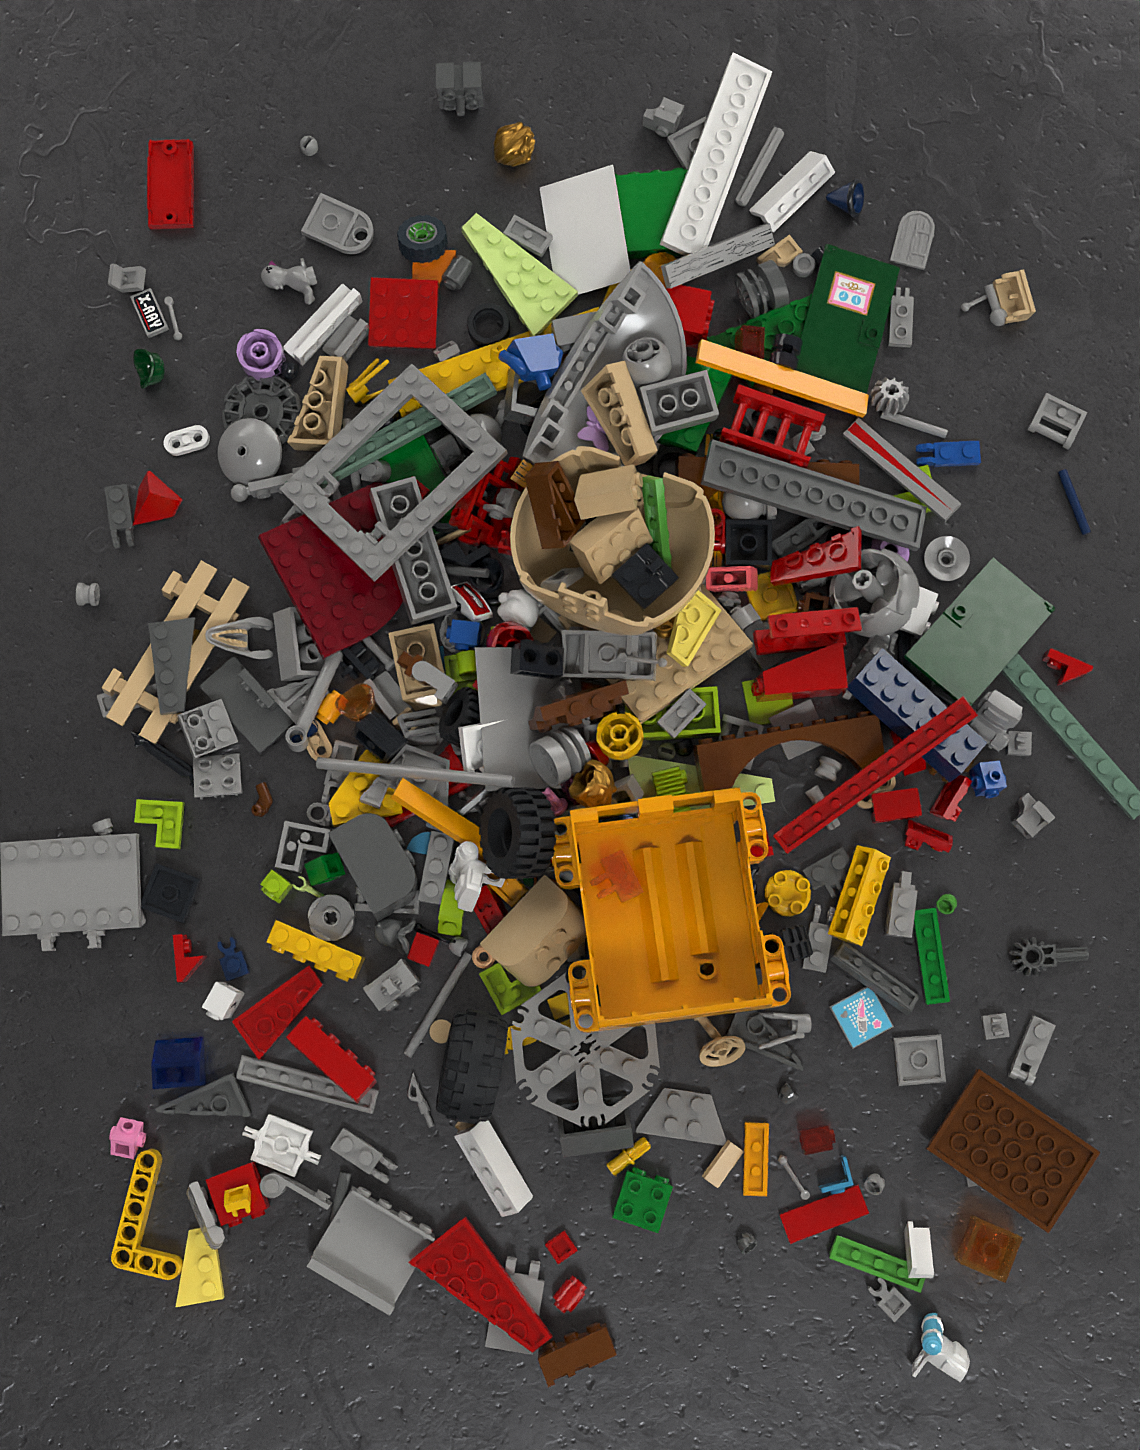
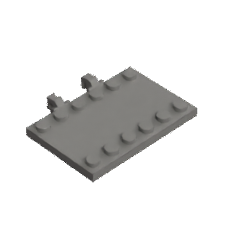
[0,833,142,951]

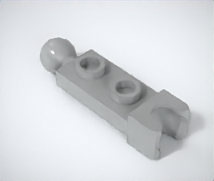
[231,466,303,502]

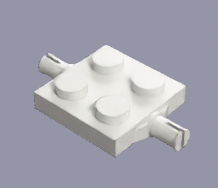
[242,1114,321,1177]

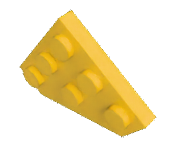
[329,750,402,828]

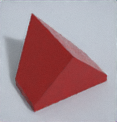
[133,471,183,525]

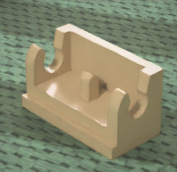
[993,269,1036,324]

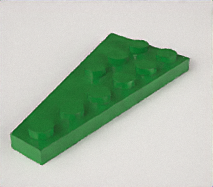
[706,293,812,388]

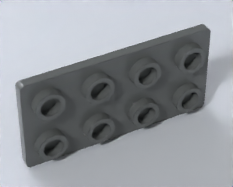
[200,656,294,753]

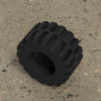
[439,687,480,748]
[755,925,813,970]

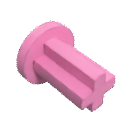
[542,788,568,817]

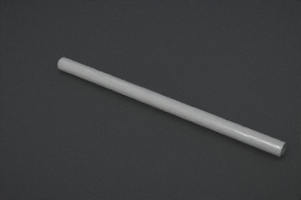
[316,757,515,788]

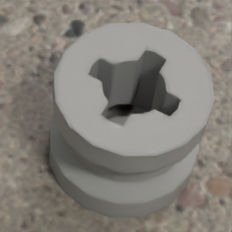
[76,583,100,606]
[814,756,842,783]

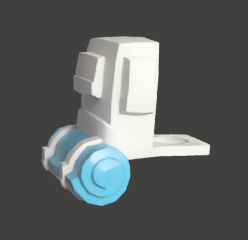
[912,1313,970,1382]

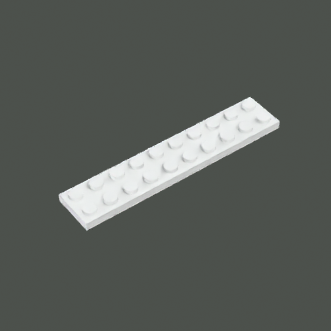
[660,53,772,256]

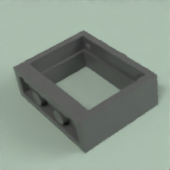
[503,368,557,427]

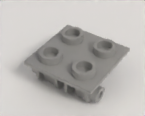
[193,753,243,799]

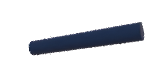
[1058,469,1091,535]

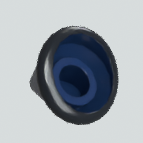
[826,179,865,218]

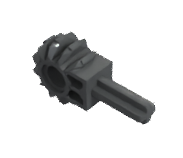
[1009,937,1089,977]

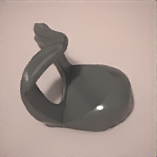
[374,918,416,955]

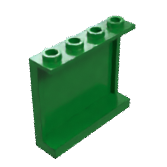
[615,168,688,260]

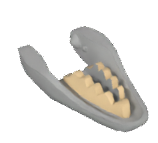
[205,617,273,659]

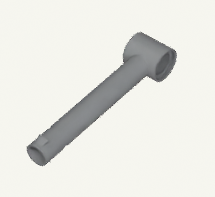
[285,652,343,752]

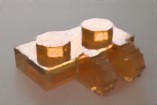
[589,849,644,903]

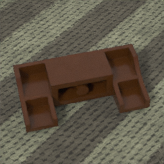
[528,680,629,733]

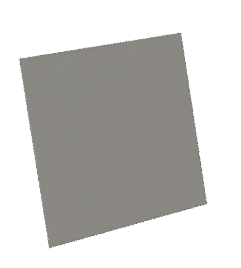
[475,647,585,791]

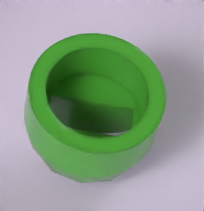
[937,893,957,914]

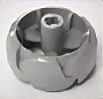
[829,548,920,637]

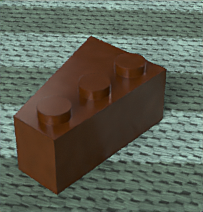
[524,461,586,549]
[538,1322,617,1388]

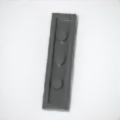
[830,941,920,1016]

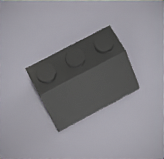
[556,1092,634,1157]

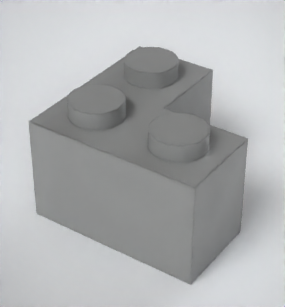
[275,821,332,873]

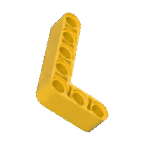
[111,1149,183,1280]

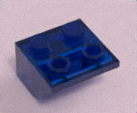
[151,1037,206,1089]

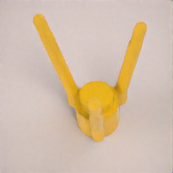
[346,358,389,404]

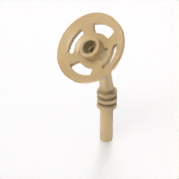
[693,1017,746,1067]

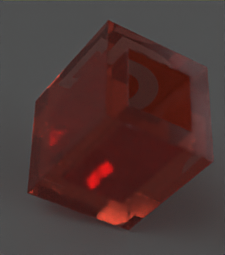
[798,1124,836,1155]

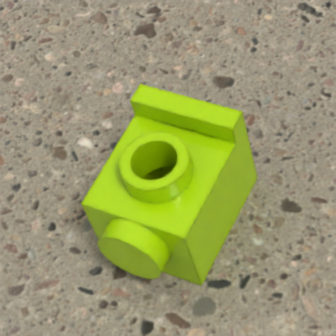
[260,870,293,904]

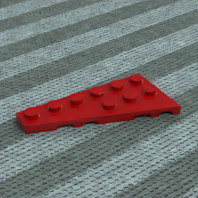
[408,1217,553,1353]

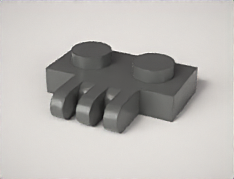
[802,847,851,899]

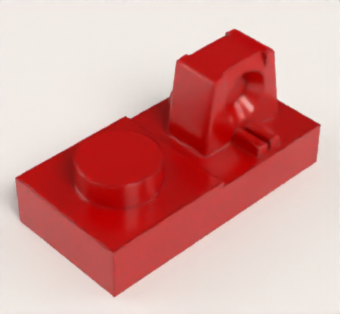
[930,775,972,822]
[905,819,953,853]

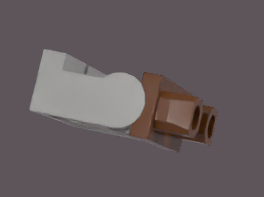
[397,651,458,705]

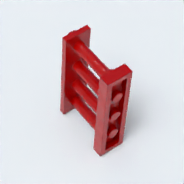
[719,384,826,469]
[753,607,862,655]

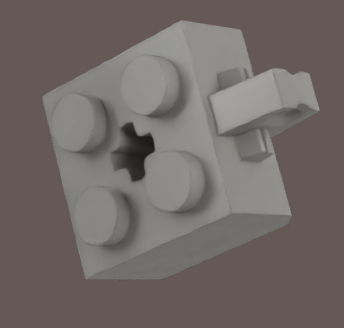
[363,959,421,1012]

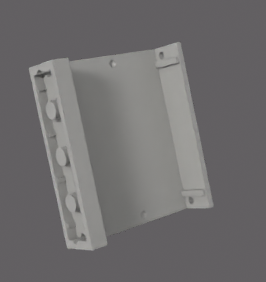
[307,1186,435,1316]

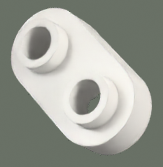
[164,425,210,456]

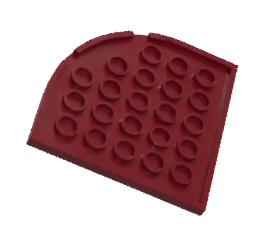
[258,482,403,660]

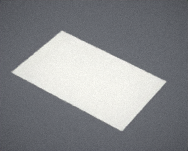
[540,165,630,295]

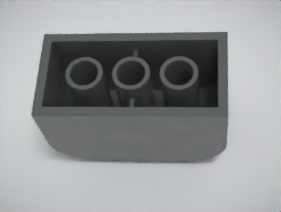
[328,813,419,922]

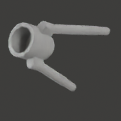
[758,1012,811,1050]

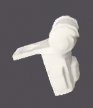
[448,841,505,912]

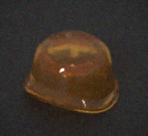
[335,683,375,722]

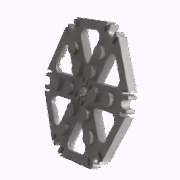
[511,970,660,1127]

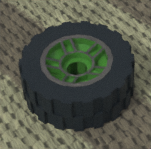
[397,215,448,263]

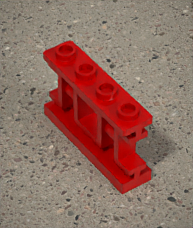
[449,457,533,548]

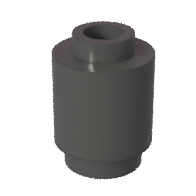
[442,255,473,290]

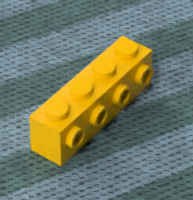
[828,845,891,946]
[266,920,365,982]

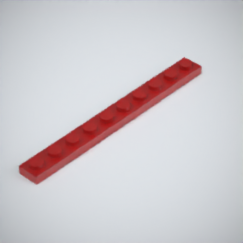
[773,696,978,854]

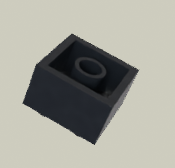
[724,519,772,571]

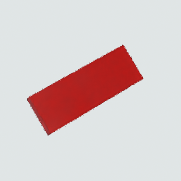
[779,1184,869,1244]

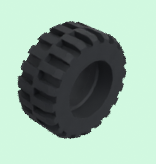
[479,787,557,879]

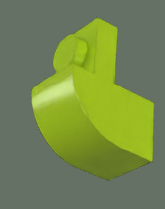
[437,879,465,937]

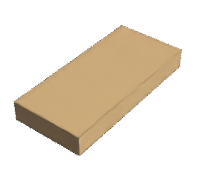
[702,1140,744,1188]

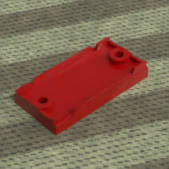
[147,139,194,229]

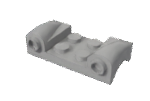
[561,627,657,681]

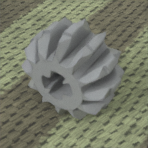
[870,377,909,416]

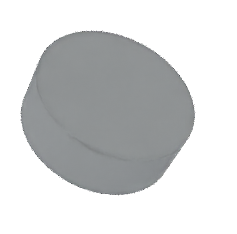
[792,253,815,277]

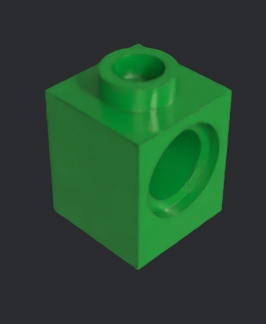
[304,852,345,886]

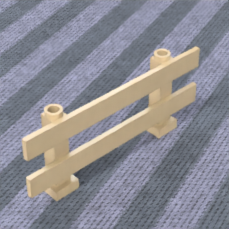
[102,560,250,744]

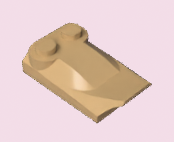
[389,623,445,711]

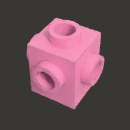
[109,1117,146,1160]

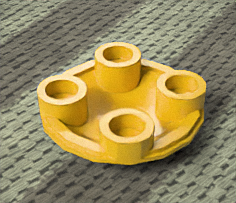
[765,870,811,917]

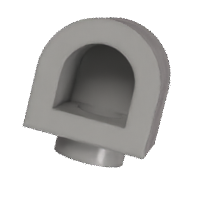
[359,459,391,483]
[729,604,761,631]

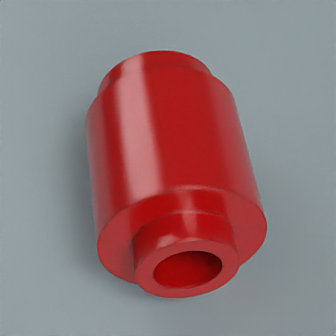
[553,1275,587,1313]

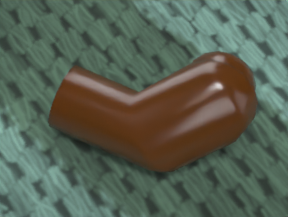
[251,782,273,817]

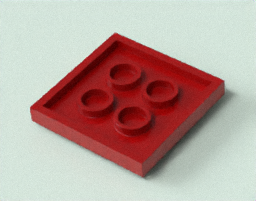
[368,277,439,349]

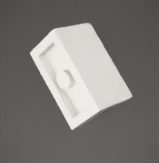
[904,1221,934,1278]

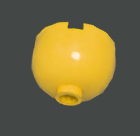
[596,712,644,760]

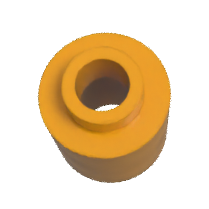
[316,690,348,725]

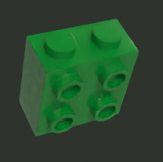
[612,1167,673,1233]

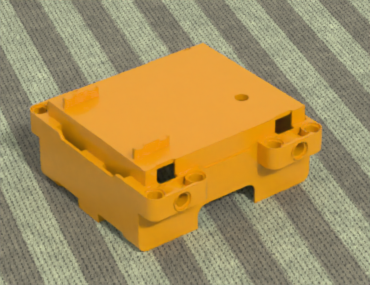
[552,787,791,1033]

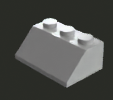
[273,607,326,681]

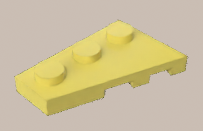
[667,590,722,667]
[176,1228,225,1307]

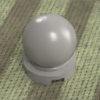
[722,492,777,520]

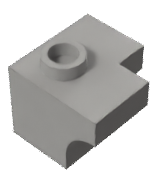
[643,97,684,137]
[1011,793,1055,839]

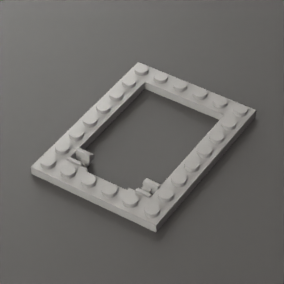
[280,364,508,582]

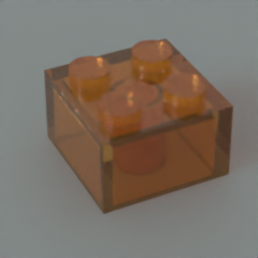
[955,1215,1023,1283]

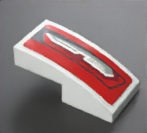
[451,582,493,622]

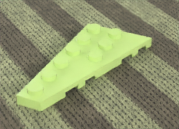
[462,213,578,337]
[628,755,775,818]

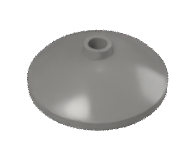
[218,418,282,487]

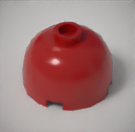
[486,621,534,647]

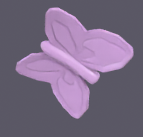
[577,406,609,452]

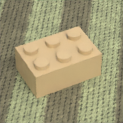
[569,507,653,584]

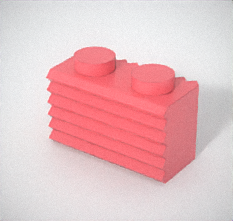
[706,566,758,593]

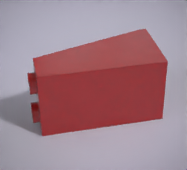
[751,642,848,702]

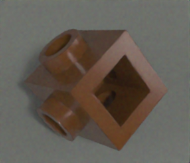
[796,592,831,613]

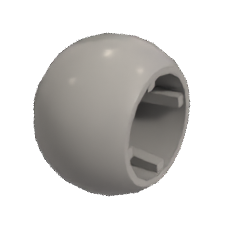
[621,337,672,387]

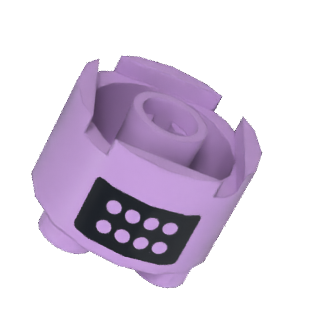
[236,329,286,380]

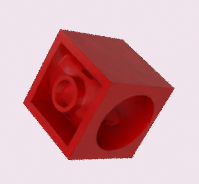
[666,285,715,349]

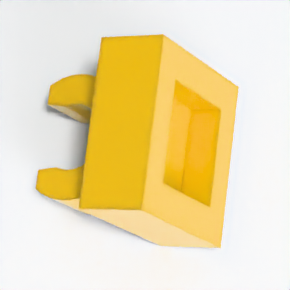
[224,1184,251,1217]

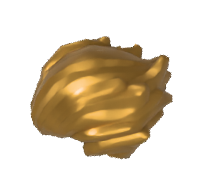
[494,122,536,167]
[568,760,617,808]

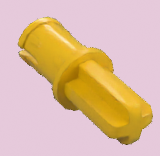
[606,1137,651,1176]

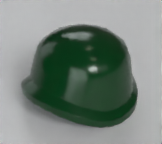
[133,349,165,389]

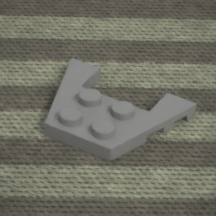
[360,744,450,832]

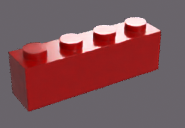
[286,1016,377,1104]

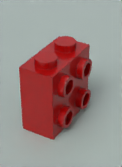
[206,1161,270,1228]

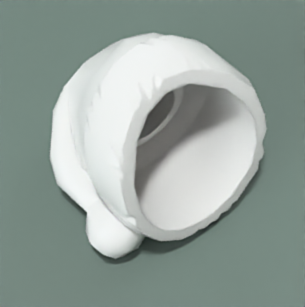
[497,590,539,632]

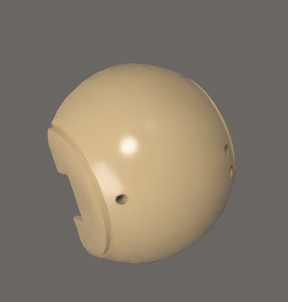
[510,446,715,635]

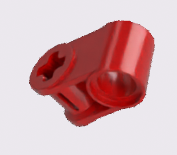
[711,508,726,554]

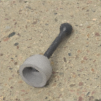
[414,923,468,957]

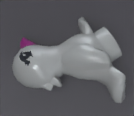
[261,258,317,305]

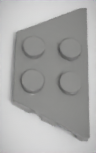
[635,1087,727,1146]

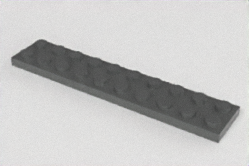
[701,439,927,551]

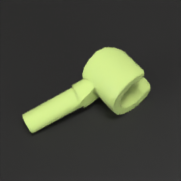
[293,876,325,898]

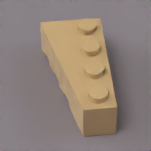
[287,356,348,451]
[581,361,658,466]

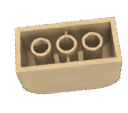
[480,875,587,987]

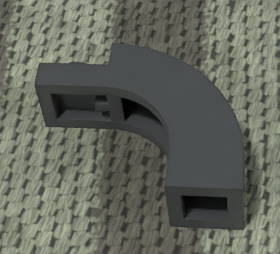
[431,434,492,516]

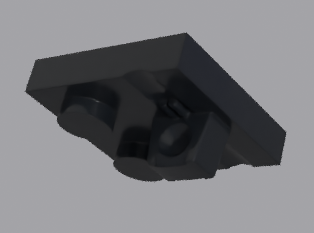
[611,543,679,611]

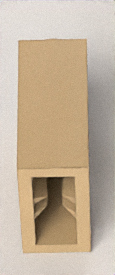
[574,464,643,520]

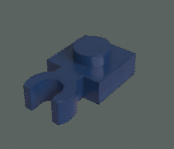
[217,937,250,981]

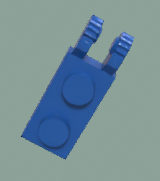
[916,441,981,467]

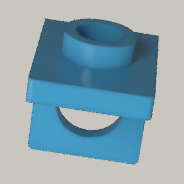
[818,1155,853,1195]

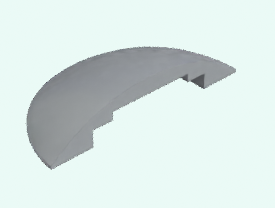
[523,261,687,467]

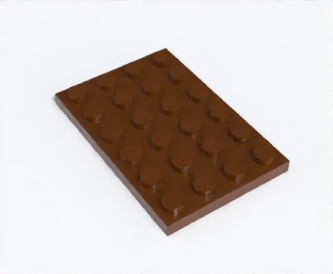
[925,1069,1101,1234]

